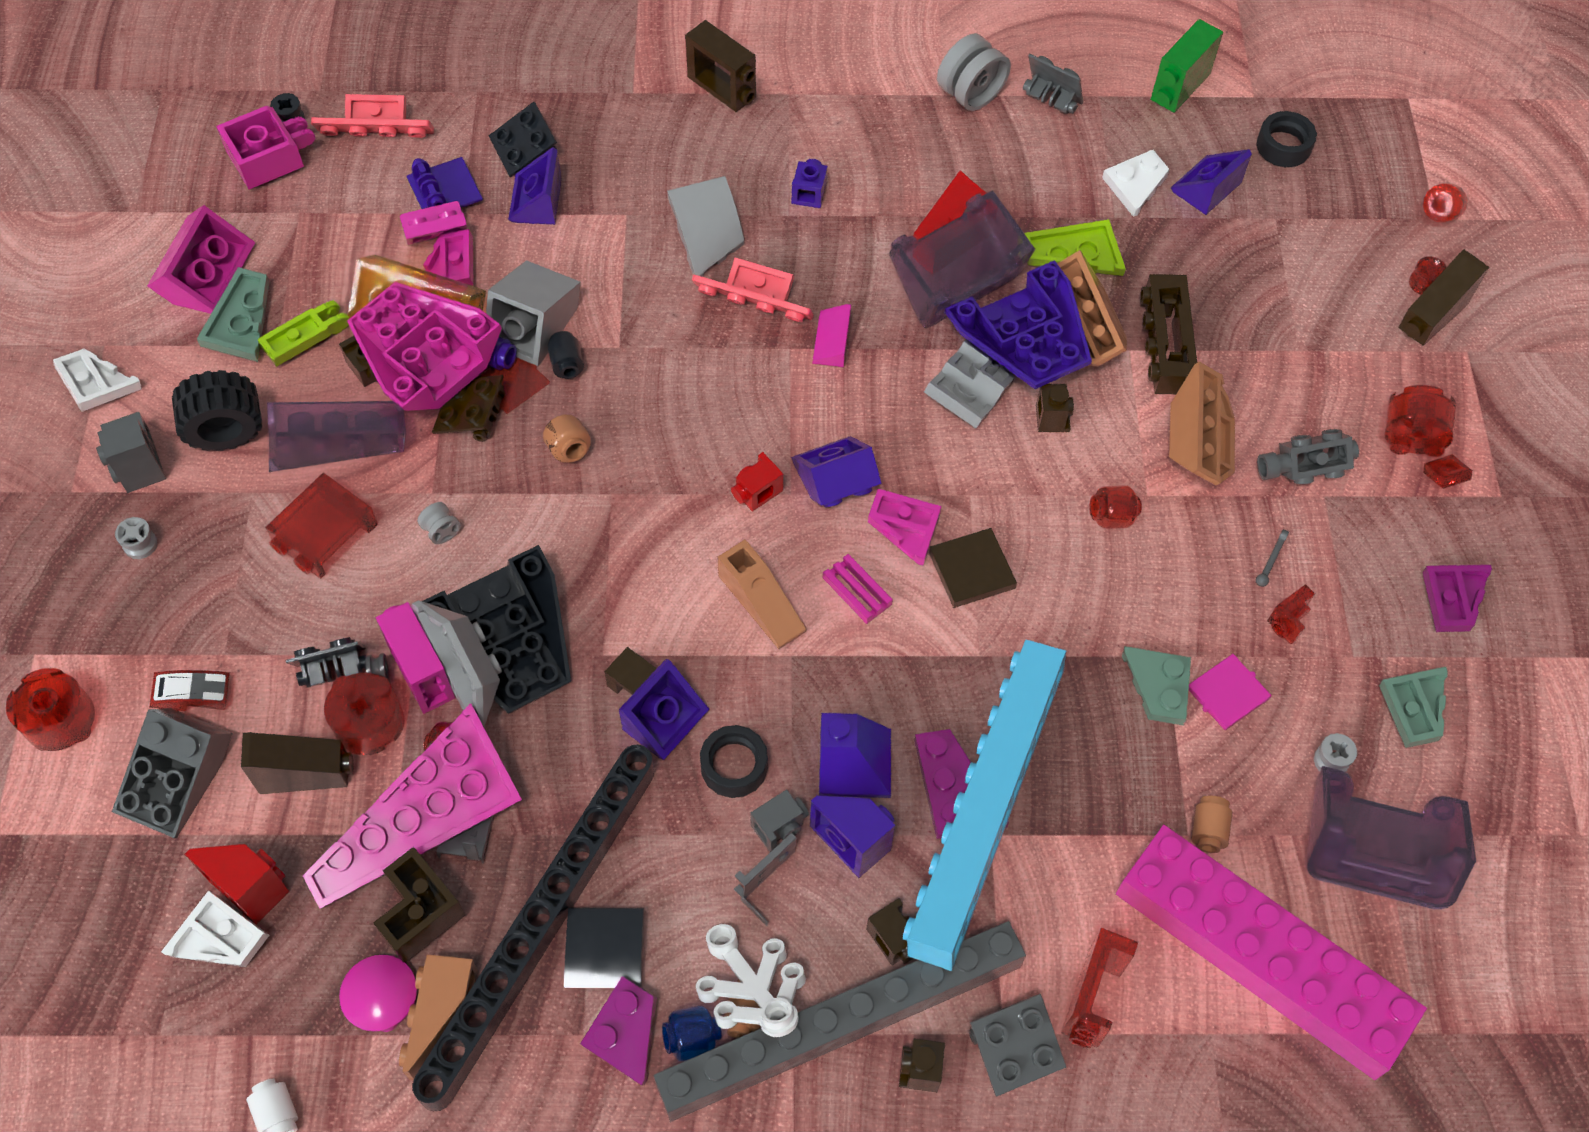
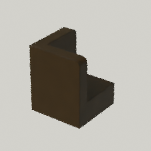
[604,647,657,695]

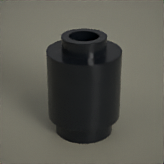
[547,331,584,379]

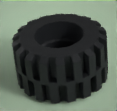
[172,370,262,451]

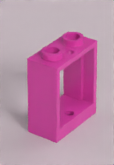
[375,602,455,714]

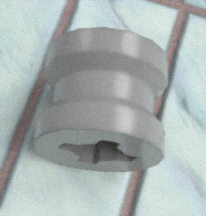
[417,502,461,544]
[115,517,158,559]
[1313,733,1357,777]

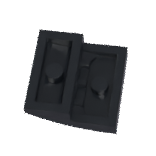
[564,907,644,988]

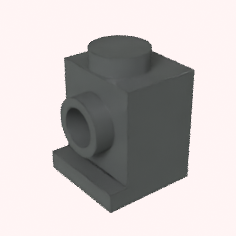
[750,789,809,852]

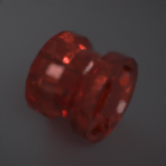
[1409,256,1446,295]

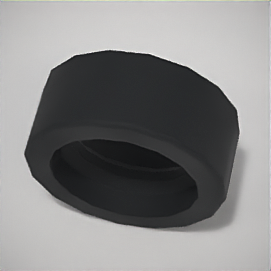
[1256,111,1317,168]
[700,725,768,798]

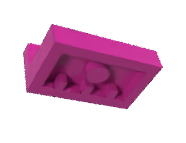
[400,201,467,245]

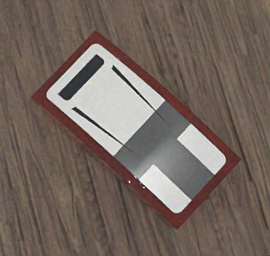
[149,670,230,711]

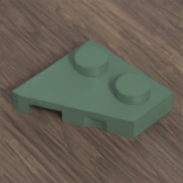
[1122,646,1191,725]
[1379,667,1448,748]

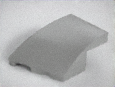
[667,176,744,277]
[924,339,1015,428]

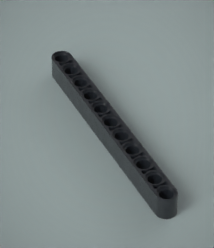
[412,744,654,1111]

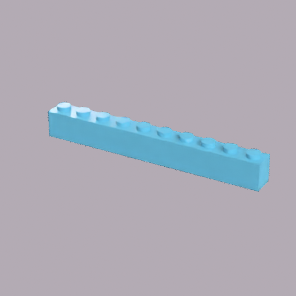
[903,640,1066,971]

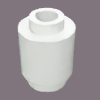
[246,1078,298,1132]

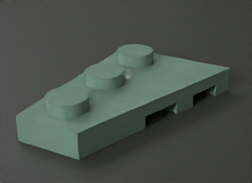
[197,267,270,362]

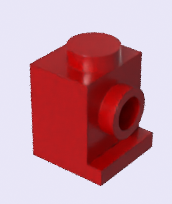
[731,452,784,512]

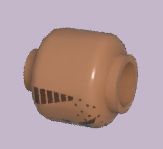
[543,414,591,463]

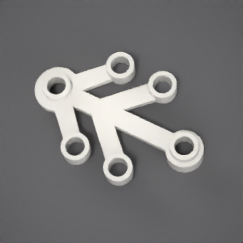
[696,924,806,1037]

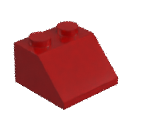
[184,844,289,925]

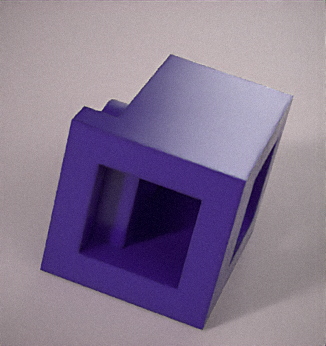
[791,159,828,208]

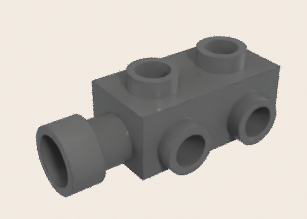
[1257,429,1359,484]

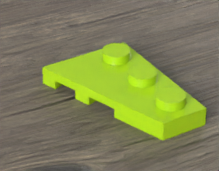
[1020,219,1126,276]

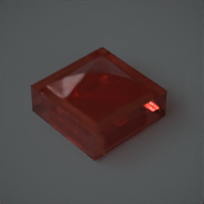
[1423,454,1473,489]

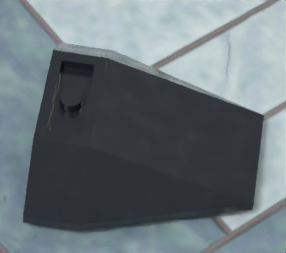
[422,545,571,714]

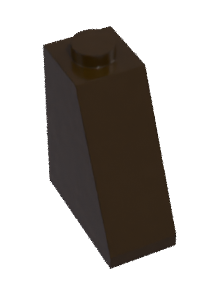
[1398,249,1490,346]
[241,732,353,794]

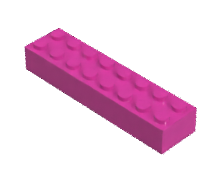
[1115,824,1427,1080]

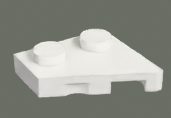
[53,349,141,412]
[161,891,270,967]

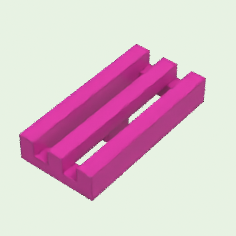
[822,554,893,624]

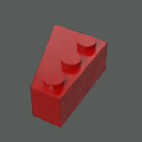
[911,170,1001,275]

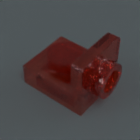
[1267,584,1315,644]

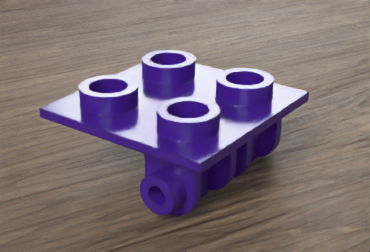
[406,157,483,209]

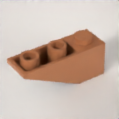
[717,539,806,649]
[399,954,478,1080]

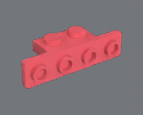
[311,94,434,138]
[692,258,814,322]

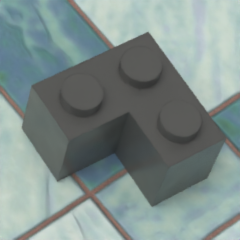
[96,412,166,493]

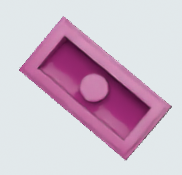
[812,304,851,367]

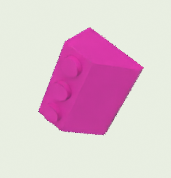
[147,205,255,314]

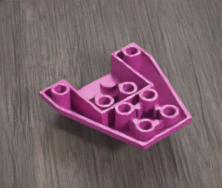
[347,282,502,411]

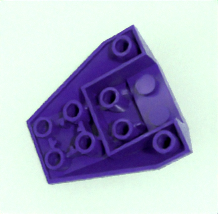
[945,260,1092,389]

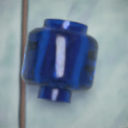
[662,1006,722,1061]

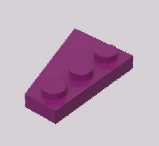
[914,729,1009,839]

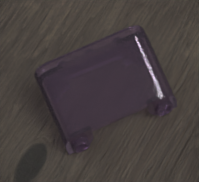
[889,190,1035,328]
[1307,766,1476,909]

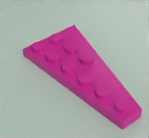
[303,703,522,909]

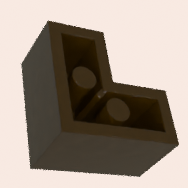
[373,847,465,963]

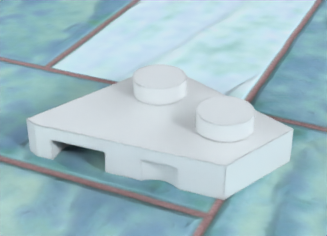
[1102,150,1169,217]

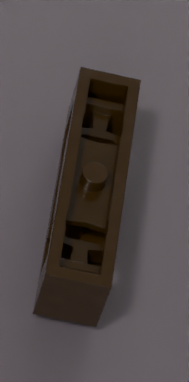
[1140,274,1197,395]

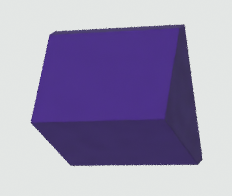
[508,147,562,225]
[1171,149,1252,215]
[619,659,709,760]

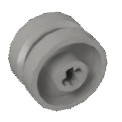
[937,33,1011,111]

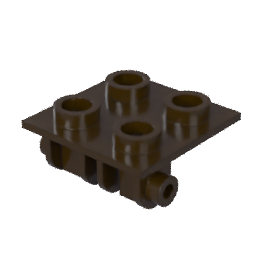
[432,375,505,442]

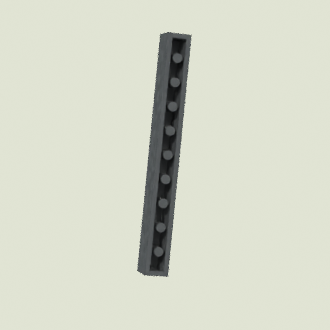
[653,921,1026,1122]

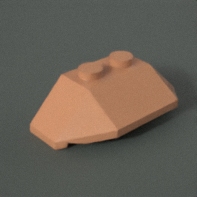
[1057,250,1127,366]
[1169,361,1235,485]

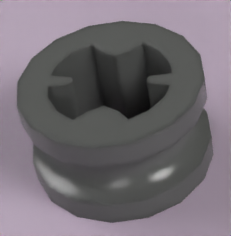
[365,653,389,686]

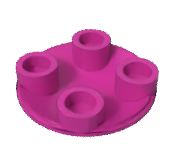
[339,955,417,1032]

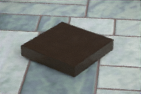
[929,528,1017,608]

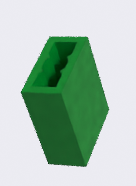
[1150,19,1223,113]

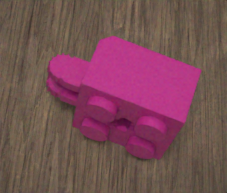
[216,106,316,190]

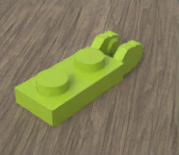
[258,300,350,367]

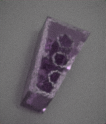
[267,401,406,472]

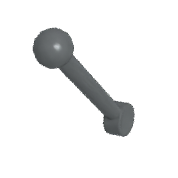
[1256,529,1289,587]

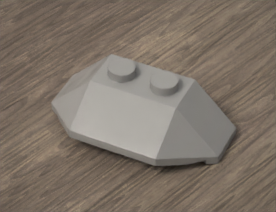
[411,600,502,726]

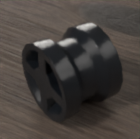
[270,93,305,122]

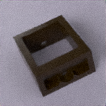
[685,20,756,112]

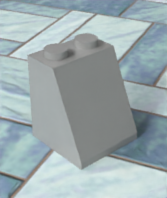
[486,260,581,366]

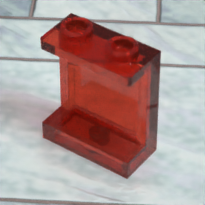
[265,473,378,579]
[1061,928,1138,1048]

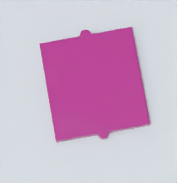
[1189,654,1272,731]

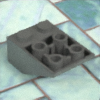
[112,708,233,838]

